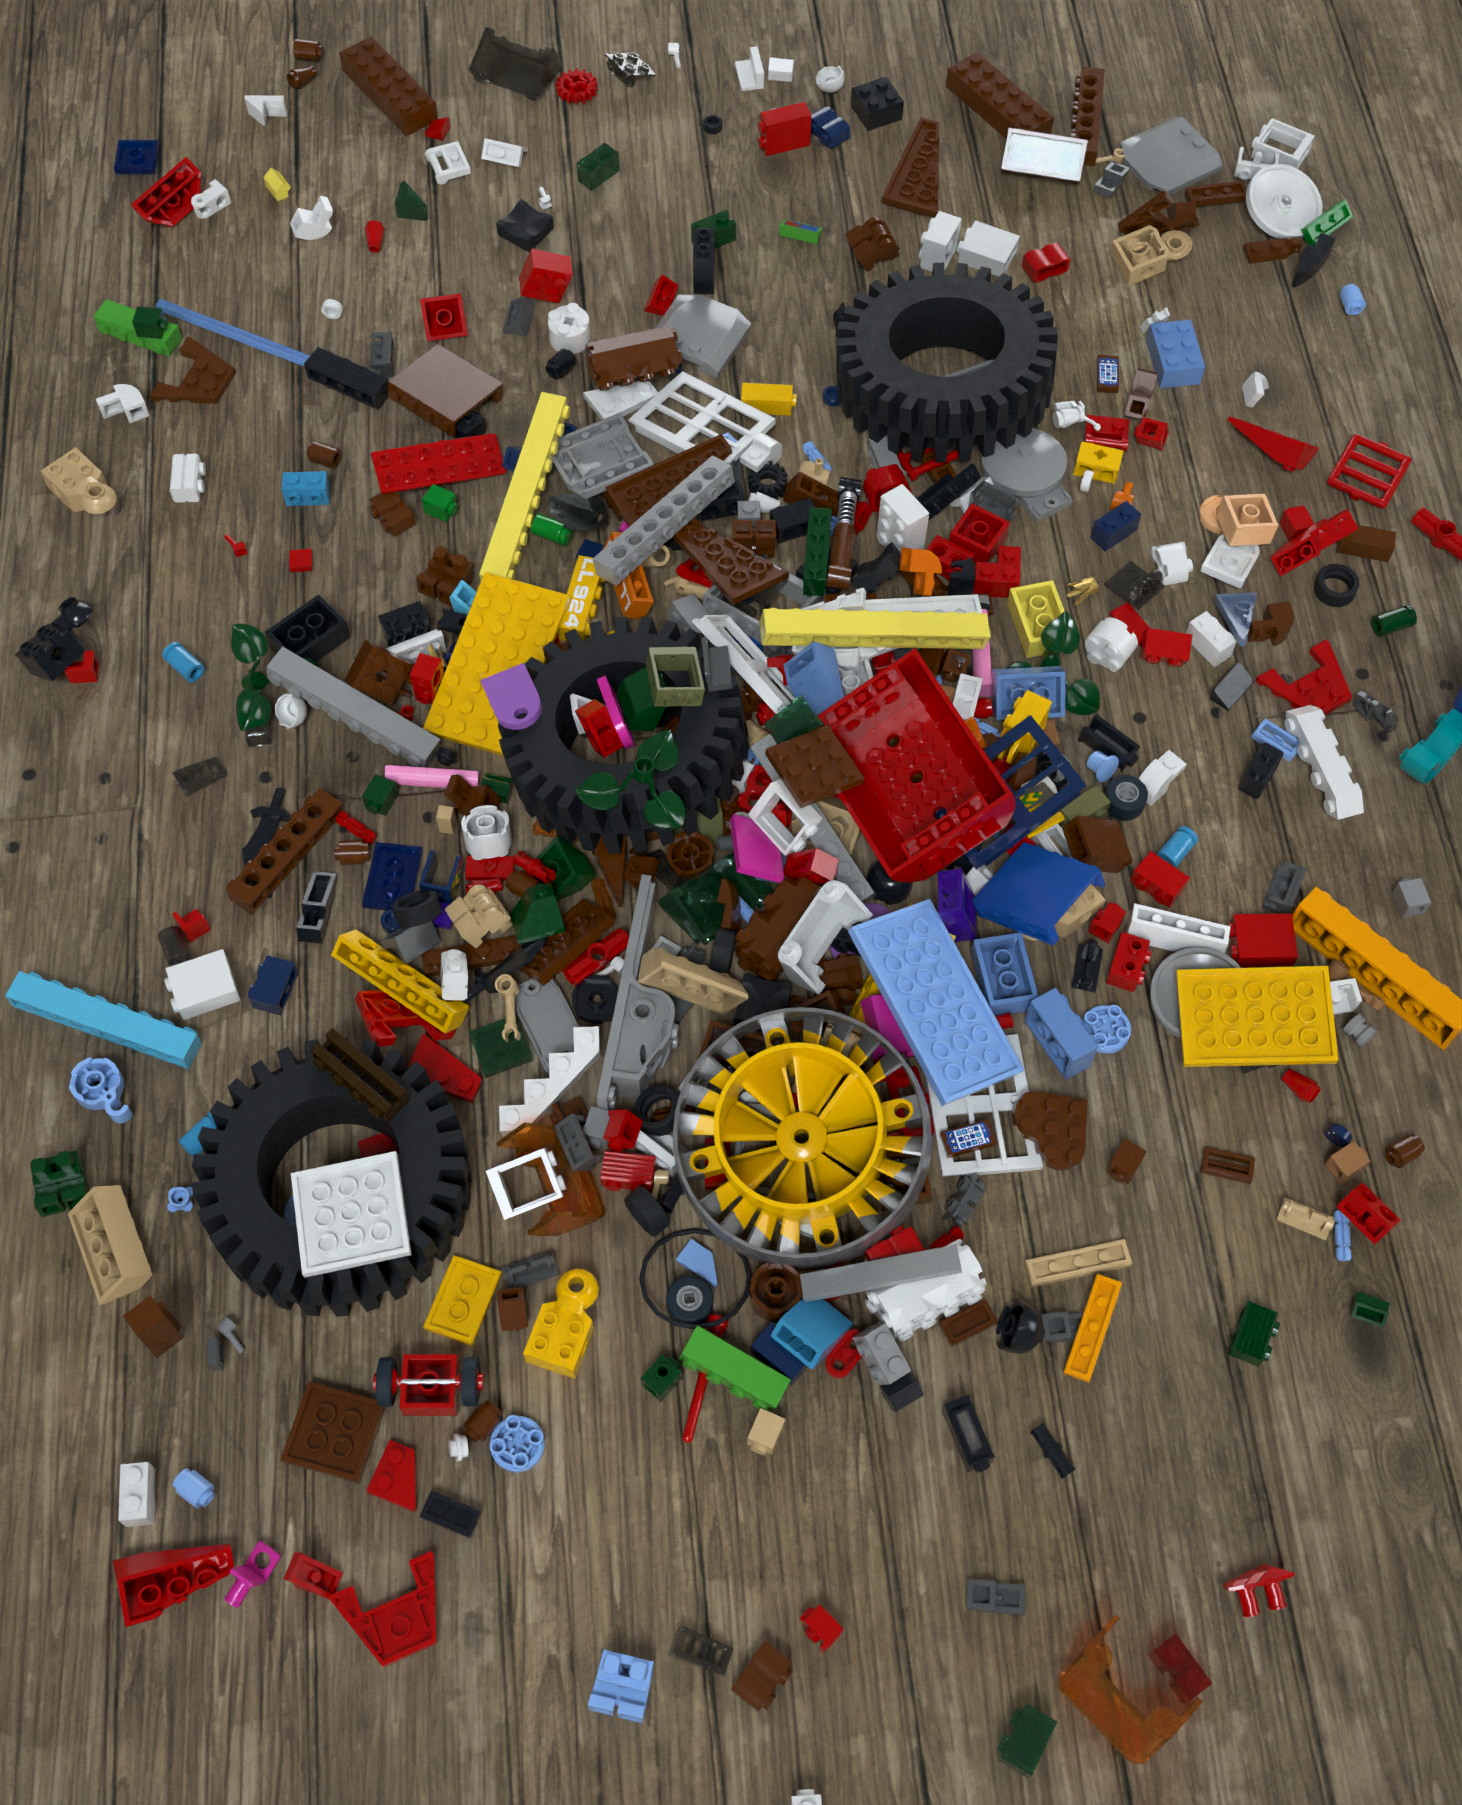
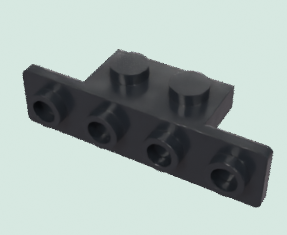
[916,463,981,521]

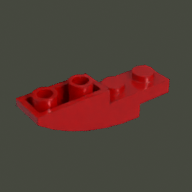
[1270,509,1358,577]

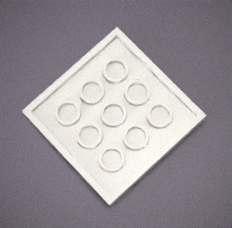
[291,1151,412,1277]

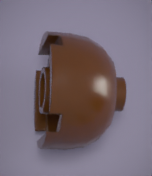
[667,831,715,880]

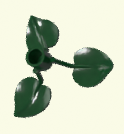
[1005,611,1100,715]
[231,624,321,731]
[575,730,685,829]

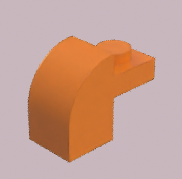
[899,547,942,596]

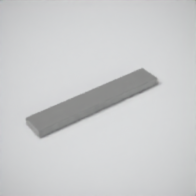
[800,1245,962,1302]

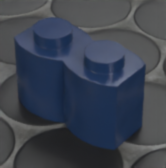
[811,106,850,149]

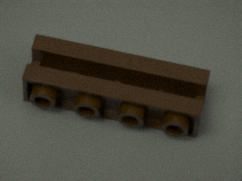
[310,1028,410,1122]

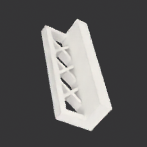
[353,629,446,675]

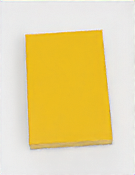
[423,1255,503,1347]

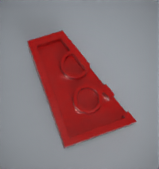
[408,1033,483,1104]

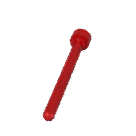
[682,1314,729,1443]

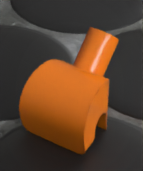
[1110,481,1134,511]

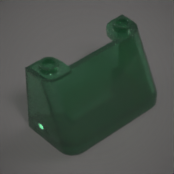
[657,851,774,945]

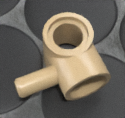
[798,458,831,487]
[642,545,675,568]

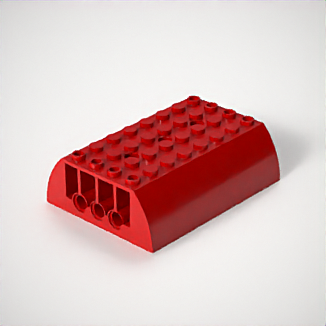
[798,648,1016,883]

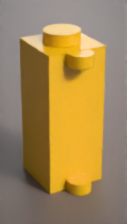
[741,383,797,416]

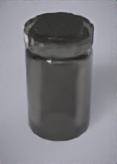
[157,926,193,967]

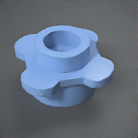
[167,1187,193,1212]

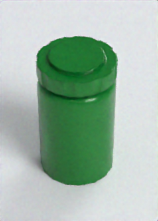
[531,513,574,547]

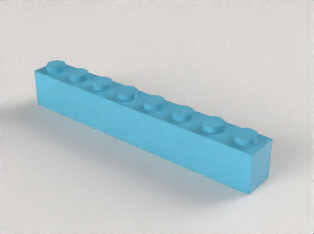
[5,971,202,1069]

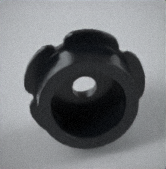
[435,747,457,767]

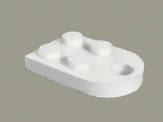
[1200,534,1260,589]

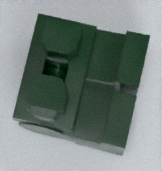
[30,1150,90,1217]

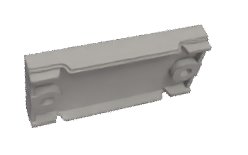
[1014,483,1073,523]
[515,977,579,1077]

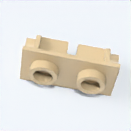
[1276,1197,1335,1241]

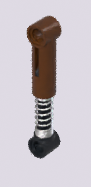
[826,477,862,590]

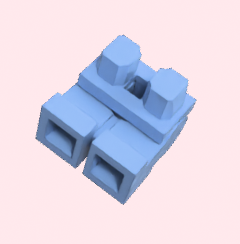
[588,1650,654,1724]

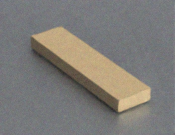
[1024,1239,1132,1287]

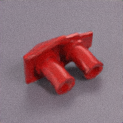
[1222,1564,1295,1617]

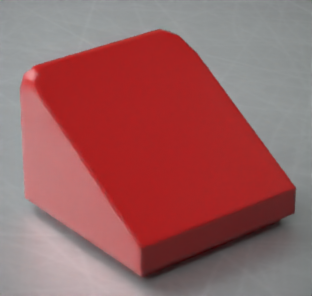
[424,117,450,141]

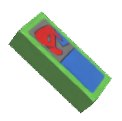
[779,219,823,244]

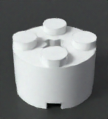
[548,303,591,354]
[1084,617,1138,672]
[461,805,512,860]

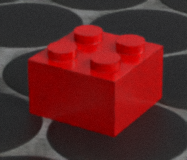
[519,248,573,304]
[949,503,1010,563]

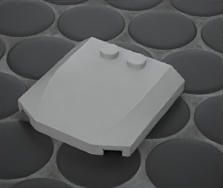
[1120,117,1223,195]
[655,295,751,379]
[551,413,654,499]

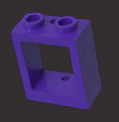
[938,868,977,942]

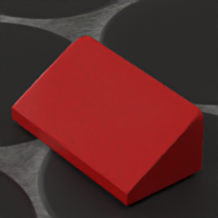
[644,274,679,316]

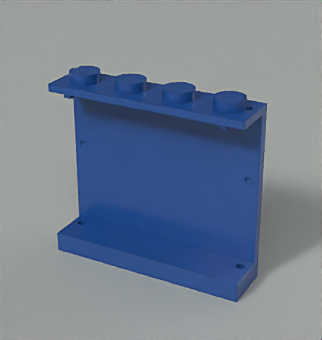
[972,842,1106,946]

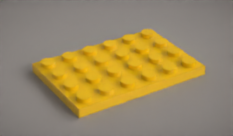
[1176,966,1339,1067]

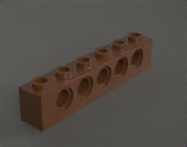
[1070,66,1105,167]
[226,788,343,915]

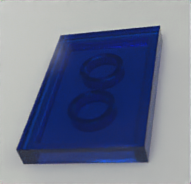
[362,842,423,911]

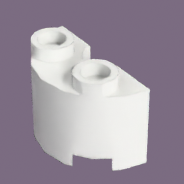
[1149,542,1193,586]

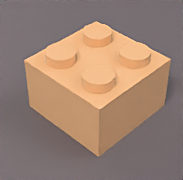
[1216,494,1278,546]

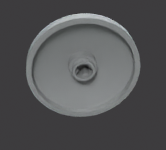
[980,428,1067,497]
[1150,947,1241,1038]

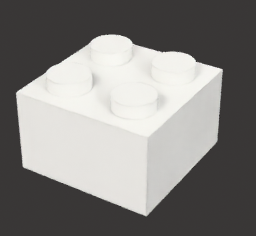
[919,211,962,272]

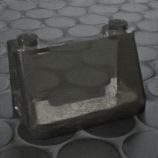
[469,27,562,101]

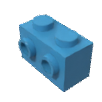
[282,471,331,506]

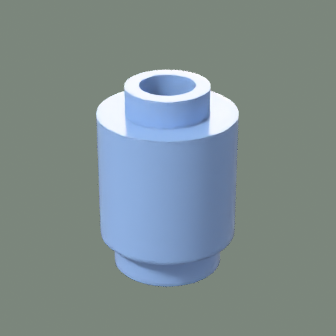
[1340,284,1366,315]
[173,1468,215,1509]

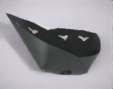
[549,494,609,531]

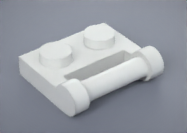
[425,141,471,185]

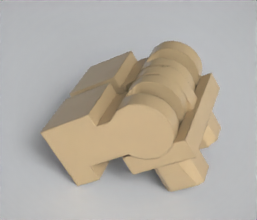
[445,885,513,948]

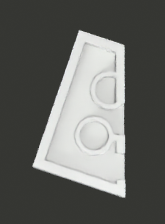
[583,381,658,420]

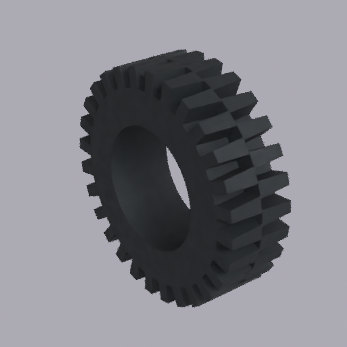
[836,262,1058,462]
[498,617,749,854]
[192,1038,472,1317]

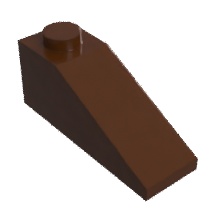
[783,471,840,517]
[592,836,627,907]

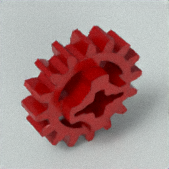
[555,68,598,105]

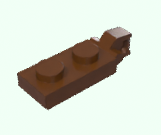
[1243,238,1302,264]

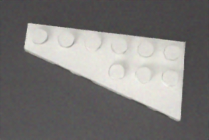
[856,594,982,662]

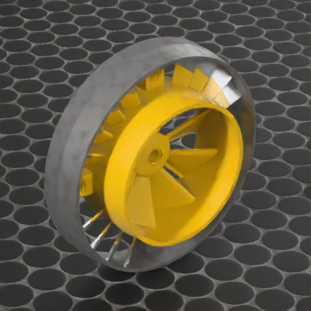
[673,1007,932,1270]

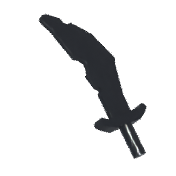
[242,788,290,898]
[462,937,547,1004]

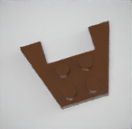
[1117,190,1199,237]
[150,337,236,404]

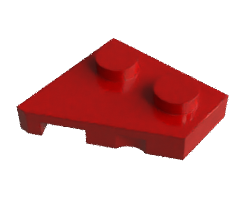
[366,1440,417,1513]

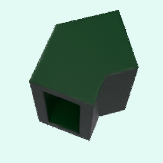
[481,773,514,804]
[1350,1292,1390,1328]

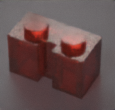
[1148,1634,1213,1705]

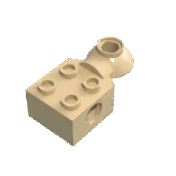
[1111,225,1192,286]
[40,447,117,514]
[1018,884,1106,940]

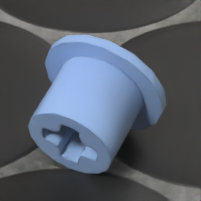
[1087,751,1119,782]

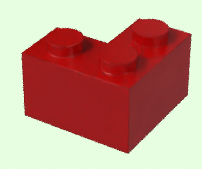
[973,545,1021,598]

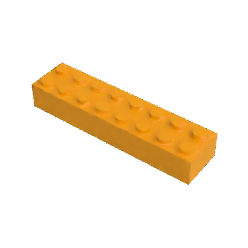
[1292,887,1462,1051]

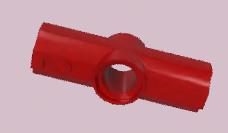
[1411,507,1462,562]
[562,928,629,987]

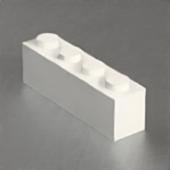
[1126,903,1230,953]

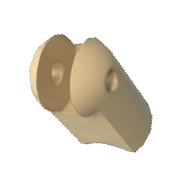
[674,576,710,600]

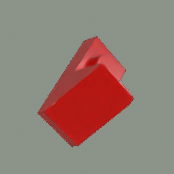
[283,1552,343,1600]

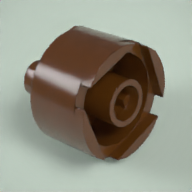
[749,1262,802,1323]

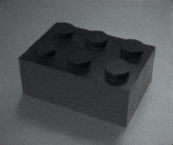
[265,594,350,662]

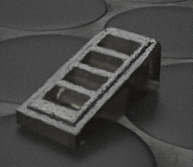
[245,718,272,747]
[172,757,228,797]
[668,1626,734,1676]

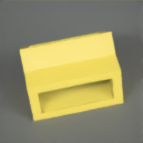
[264,168,291,201]

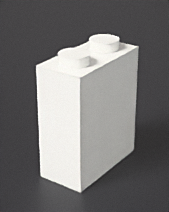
[957,220,1020,277]
[164,949,241,1020]

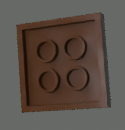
[765,725,864,808]
[280,1381,386,1484]

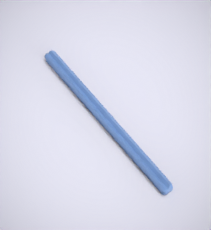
[156,299,310,367]

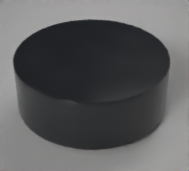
[703,115,723,134]

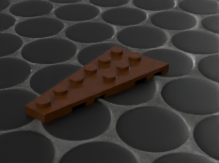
[881,117,939,218]
[605,434,732,528]
[672,518,789,605]

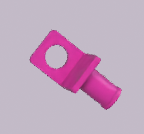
[224,1541,281,1608]

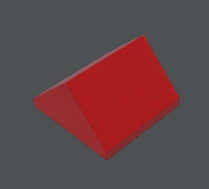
[420,293,468,341]

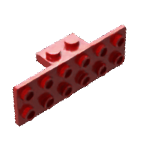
[371,433,506,494]

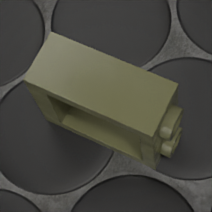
[646,647,705,707]

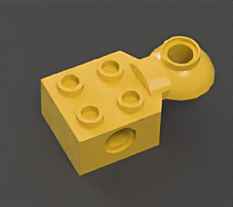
[523,1268,599,1379]

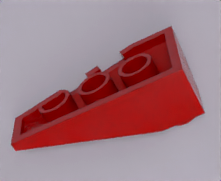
[1228,416,1319,472]
[113,1544,234,1627]

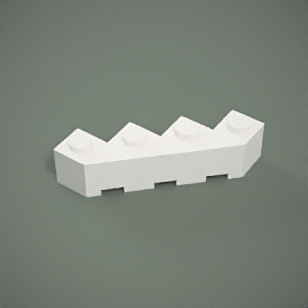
[1284,705,1364,820]
[499,1026,601,1136]

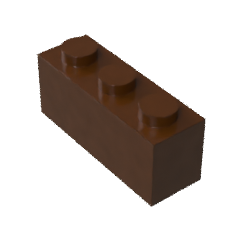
[123,1296,183,1358]

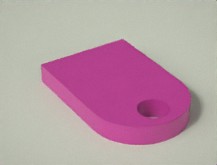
[597,676,636,750]

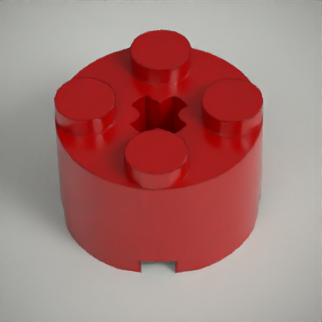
[863,464,912,514]

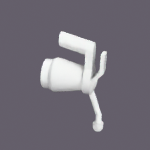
[1052,401,1101,431]

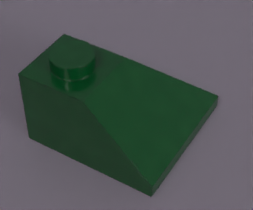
[534,837,596,901]
[510,882,565,945]

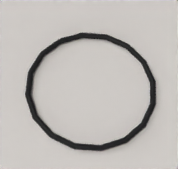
[639,1228,752,1329]

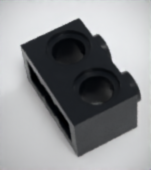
[700,480,744,521]

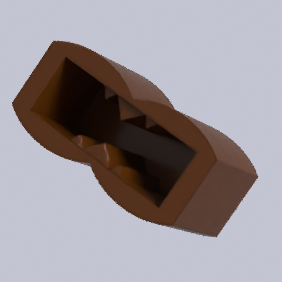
[368,492,416,537]
[731,1641,793,1712]

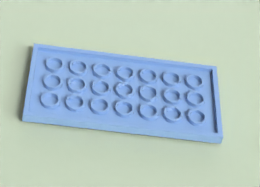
[848,899,1024,1106]

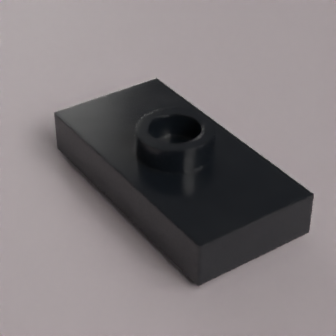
[419,1490,482,1539]

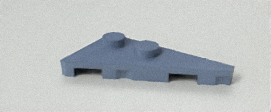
[1214,592,1257,646]

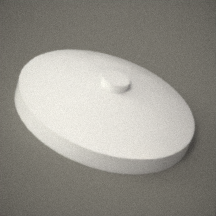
[1246,164,1322,240]

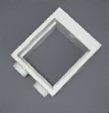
[1251,118,1315,169]
[748,779,823,856]
[486,1147,567,1220]

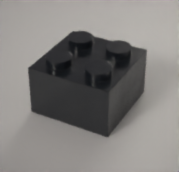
[851,76,904,131]

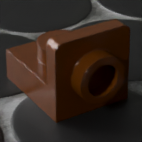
[623,856,659,888]
[549,1097,588,1126]

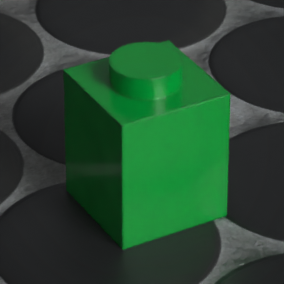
[422,484,458,522]

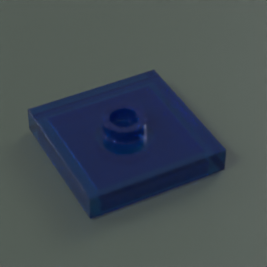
[114,140,159,174]

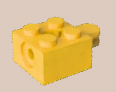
[997,690,1052,764]

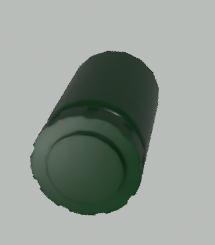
[1371,605,1417,637]

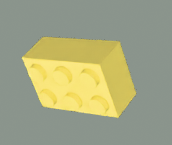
[1007,580,1065,658]

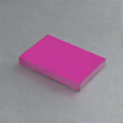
[730,814,784,883]

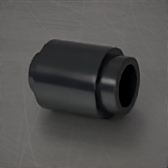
[545,348,576,379]

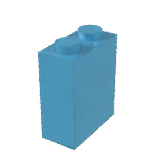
[770,1298,853,1370]

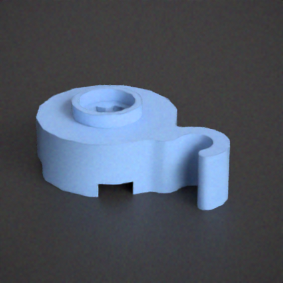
[69,1057,133,1124]

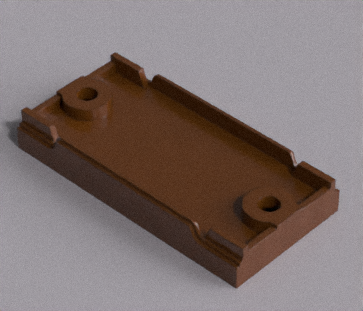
[518,899,614,986]

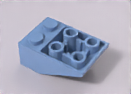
[784,641,844,721]

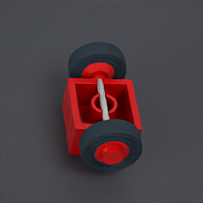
[373,1354,484,1416]

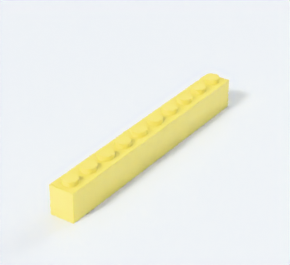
[479,392,570,580]
[759,608,991,649]

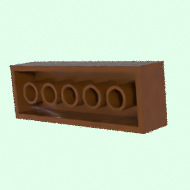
[339,36,438,137]
[946,52,1054,139]

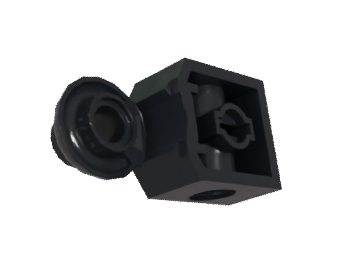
[15,597,93,681]

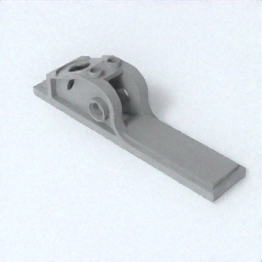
[597,875,679,1111]

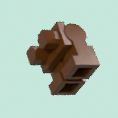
[845,216,900,271]
[732,520,776,558]
[416,545,474,607]

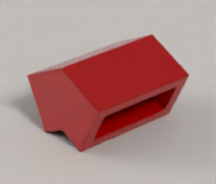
[852,501,872,535]

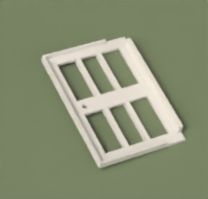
[628,371,776,464]
[692,614,805,719]
[923,1034,1043,1177]

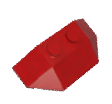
[130,157,201,228]

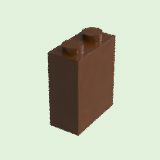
[1062,815,1133,873]

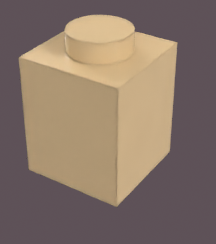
[747,1408,785,1455]

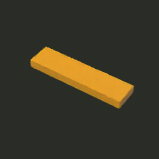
[1064,1274,1122,1383]

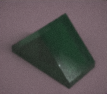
[395,181,428,221]

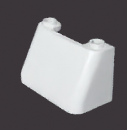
[778,880,873,995]

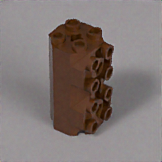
[585,325,682,391]
[735,875,821,981]

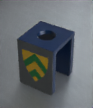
[419,849,464,904]

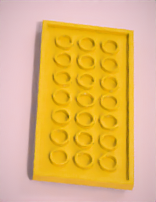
[423,572,570,756]

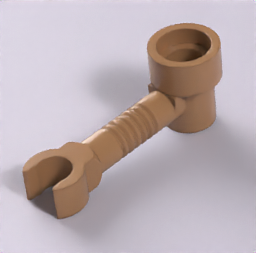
[1328,959,1385,1011]

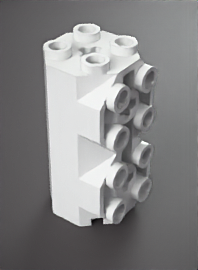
[865,1239,987,1342]

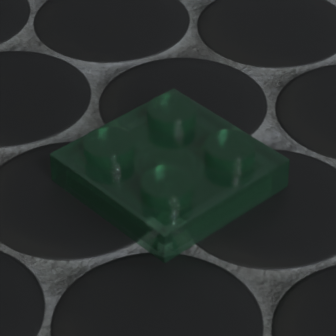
[468,1016,532,1078]

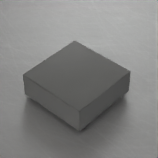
[207,1337,224,1372]

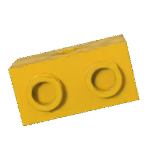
[1073,441,1123,484]

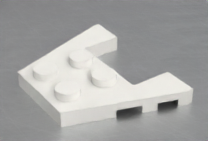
[792,588,866,671]

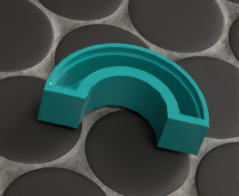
[1399,708,1462,785]

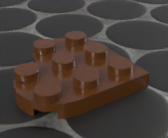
[1011,1091,1087,1171]

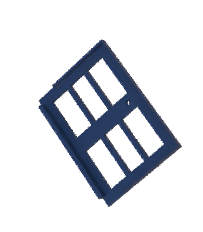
[936,715,1087,870]

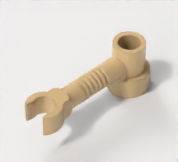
[495,974,521,1042]

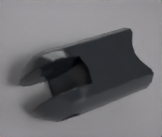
[437,609,467,635]

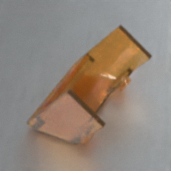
[496,1123,605,1236]
[1058,1614,1203,1765]

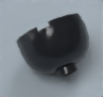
[866,860,913,905]
[996,1299,1045,1354]

